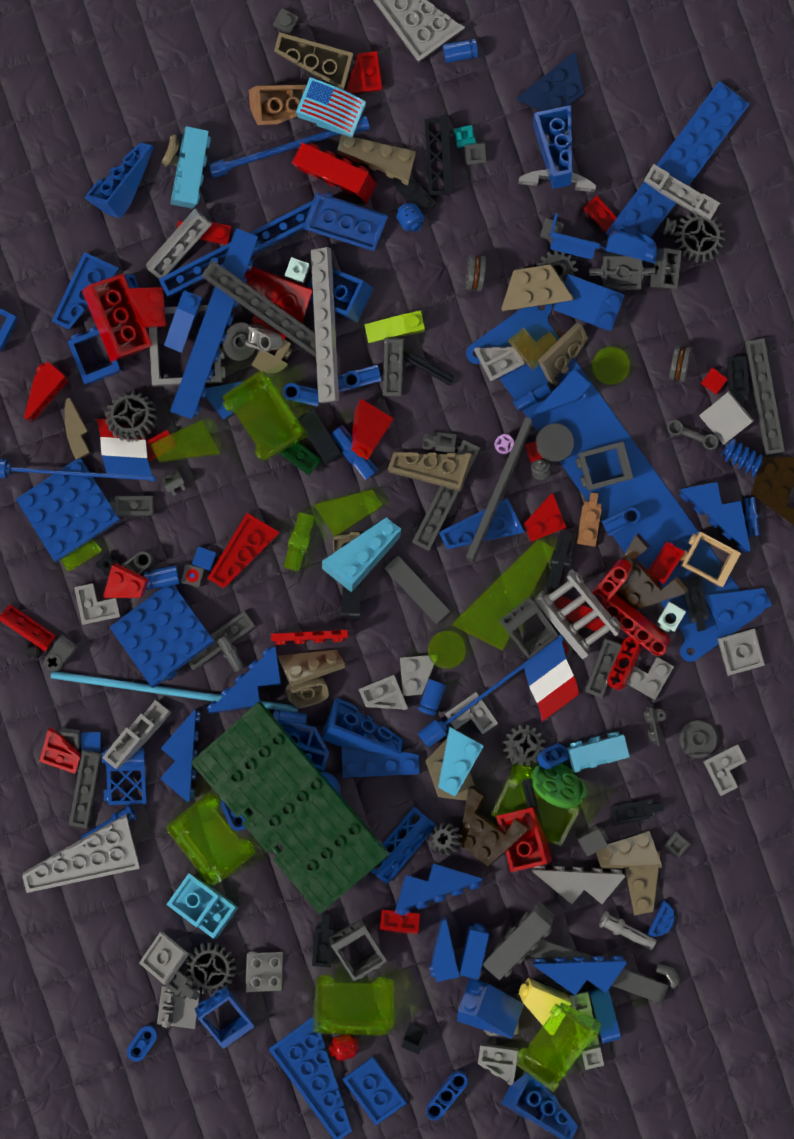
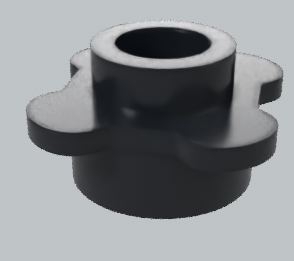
[96,553,119,576]

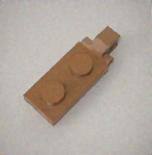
[576,492,602,547]

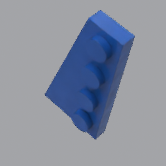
[341,747,419,778]

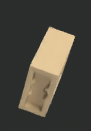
[680,532,741,587]

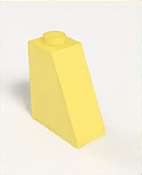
[519,978,572,1035]

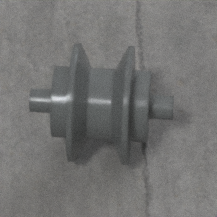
[531,459,551,480]

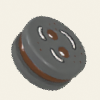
[465,254,486,291]
[669,345,692,382]

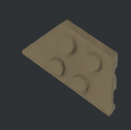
[502,264,574,311]
[425,739,475,801]

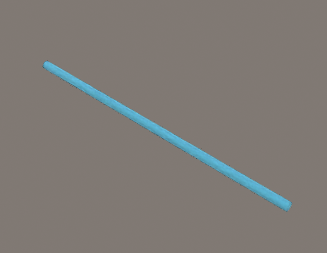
[50,671,298,712]

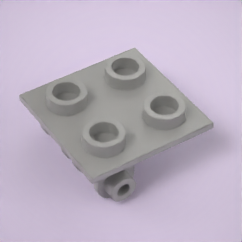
[246,951,283,992]
[157,986,200,1029]

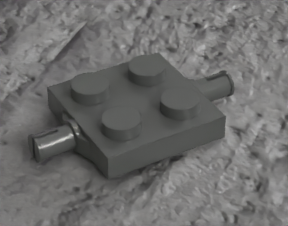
[590,252,655,290]

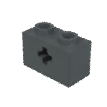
[650,248,682,289]
[575,825,608,857]

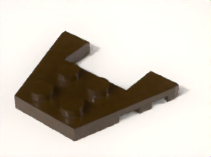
[750,457,794,526]
[610,533,688,610]
[459,786,531,866]

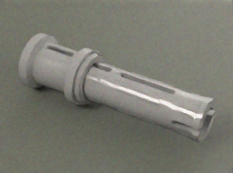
[599,911,656,950]

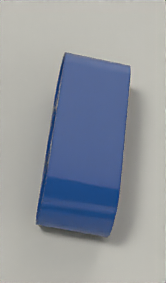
[589,987,621,1044]
[426,1069,468,1120]

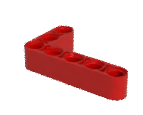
[592,559,670,656]

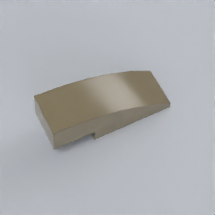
[65,398,91,460]

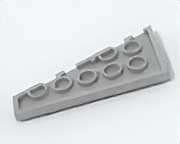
[373,0,465,63]
[22,814,140,893]

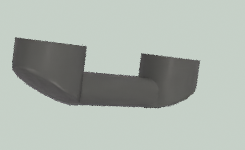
[667,420,718,450]

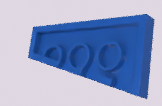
[52,252,119,330]
[439,498,524,549]

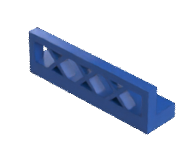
[371,806,437,884]

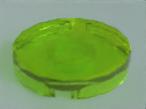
[592,347,630,385]
[428,631,466,669]

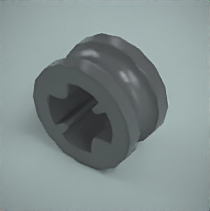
[663,217,677,236]

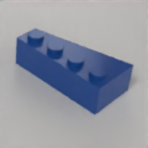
[533,105,572,189]

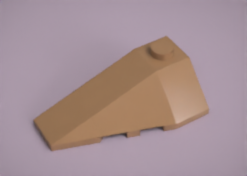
[249,85,307,125]

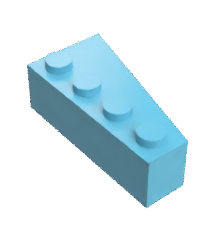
[170,126,211,209]
[322,517,401,592]

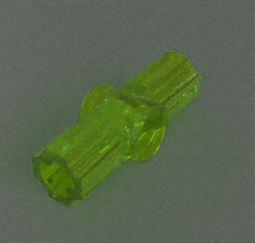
[284,512,315,572]

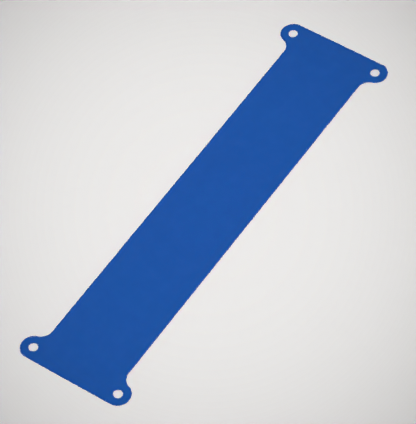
[466,304,765,662]

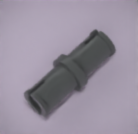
[216,633,245,672]

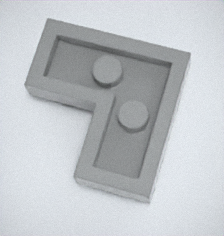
[74,583,121,625]
[627,657,674,700]
[445,692,498,734]
[703,744,747,796]

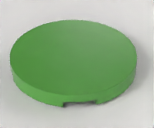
[531,764,587,808]

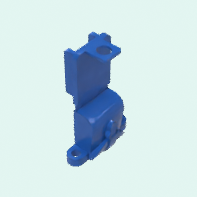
[549,213,657,263]

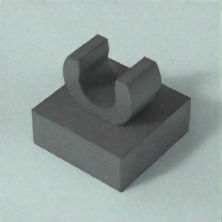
[161,469,185,496]

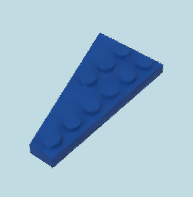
[268,1015,352,1139]

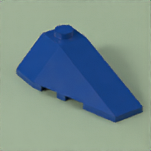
[84,142,154,218]
[322,698,403,756]
[501,1072,578,1139]

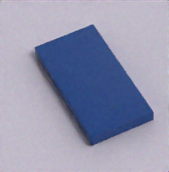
[303,192,388,251]

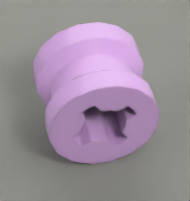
[494,434,514,454]

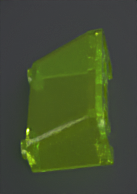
[222,371,307,461]
[491,763,581,846]
[166,792,256,886]
[313,975,394,1035]
[516,1002,602,1092]

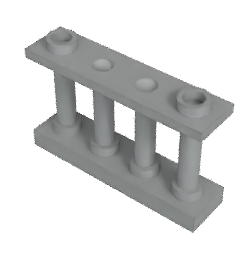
[534,569,621,660]

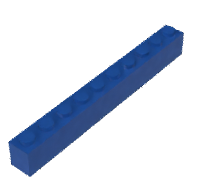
[159,192,333,299]
[170,228,261,419]

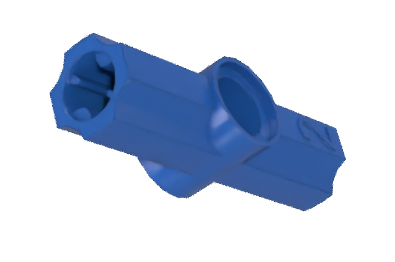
[338,365,382,392]
[330,425,378,480]

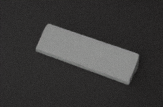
[146,209,212,279]

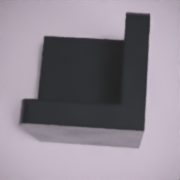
[401,1023,428,1055]

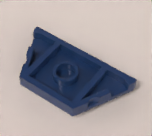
[516,52,584,111]

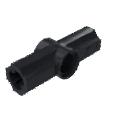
[546,530,576,589]

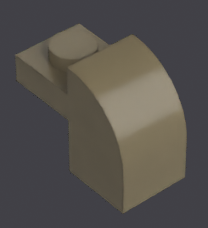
[252,340,292,375]

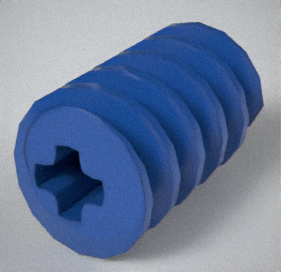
[720,439,763,477]

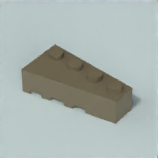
[274,32,354,91]

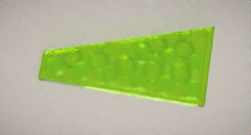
[451,540,555,651]

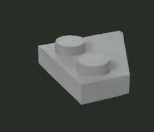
[400,655,437,696]

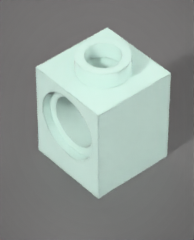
[285,257,310,285]
[657,601,686,632]

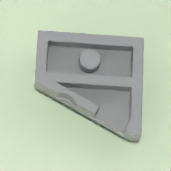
[474,347,525,382]
[359,675,408,710]
[478,1043,519,1086]

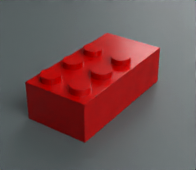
[82,274,152,362]

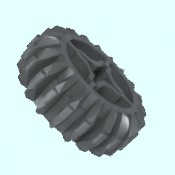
[673,213,726,263]
[105,391,157,443]
[184,942,237,995]

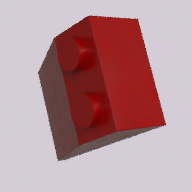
[24,361,70,422]
[496,807,552,872]

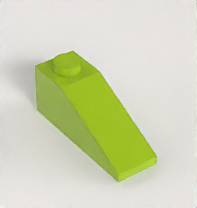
[364,311,425,343]

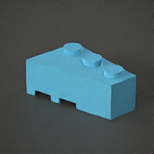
[438,726,483,797]
[567,731,630,773]

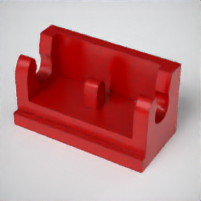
[648,542,685,584]
[379,910,420,935]

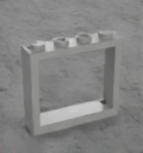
[149,305,225,387]

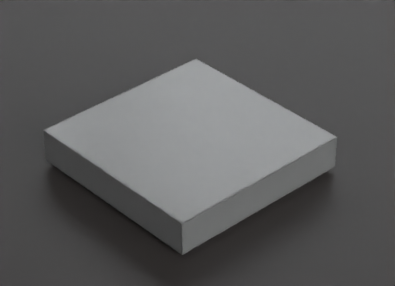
[699,391,754,445]
[717,628,765,676]
[139,931,189,986]

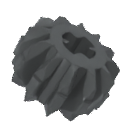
[429,823,462,855]

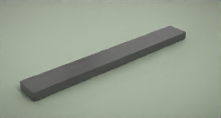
[201,260,316,358]
[466,417,533,562]

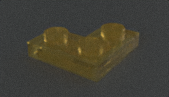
[508,328,557,370]

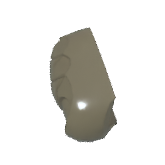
[286,677,329,709]

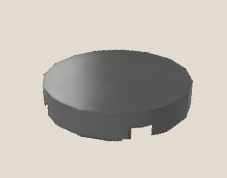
[536,423,574,462]
[679,720,718,758]

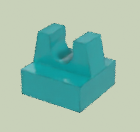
[453,125,476,149]

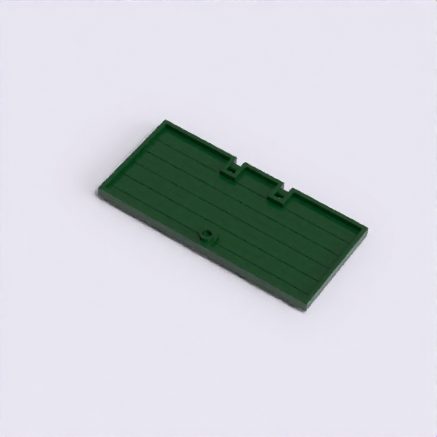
[191,701,390,915]

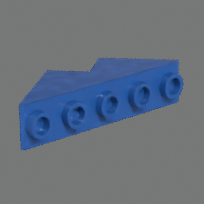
[679,482,751,554]
[207,646,281,714]
[160,709,200,802]
[394,864,482,916]
[532,955,627,995]

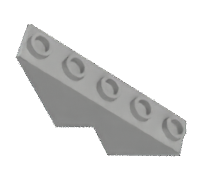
[531,865,625,904]

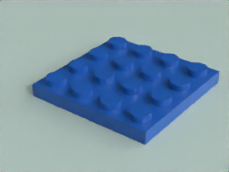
[16,458,121,563]
[110,585,215,688]

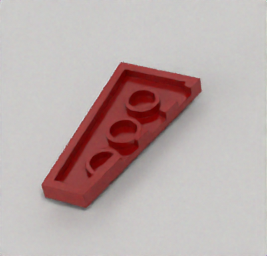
[244,267,313,324]
[207,513,280,588]
[271,629,348,645]

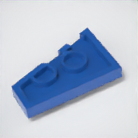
[704,588,772,630]

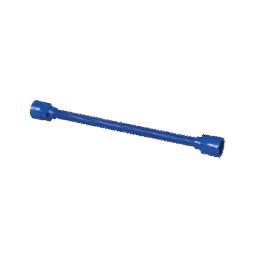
[209,114,370,178]

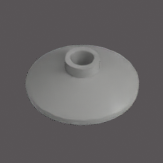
[223,322,256,361]

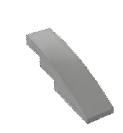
[102,700,171,770]

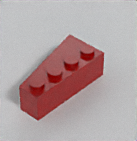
[292,143,377,204]

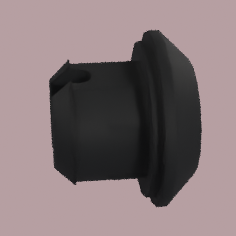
[26,645,41,659]

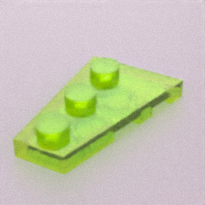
[151,420,220,462]
[314,490,383,537]

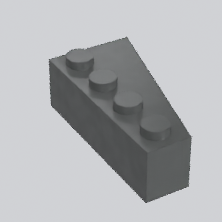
[482,900,555,980]

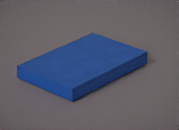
[342,1056,407,1126]

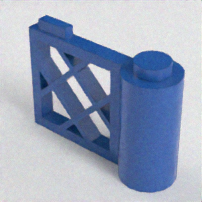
[102,747,147,805]

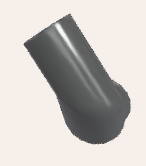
[655,964,680,988]

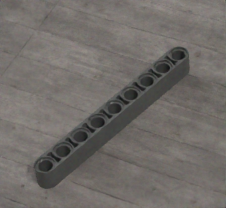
[504,926,669,1003]

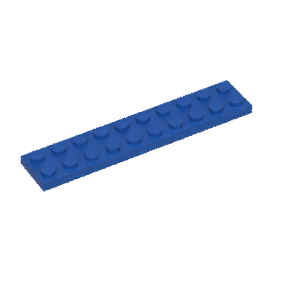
[605,81,749,237]

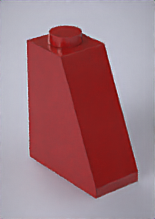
[351,398,394,460]

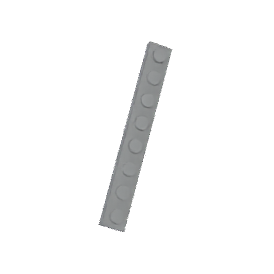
[311,247,339,403]

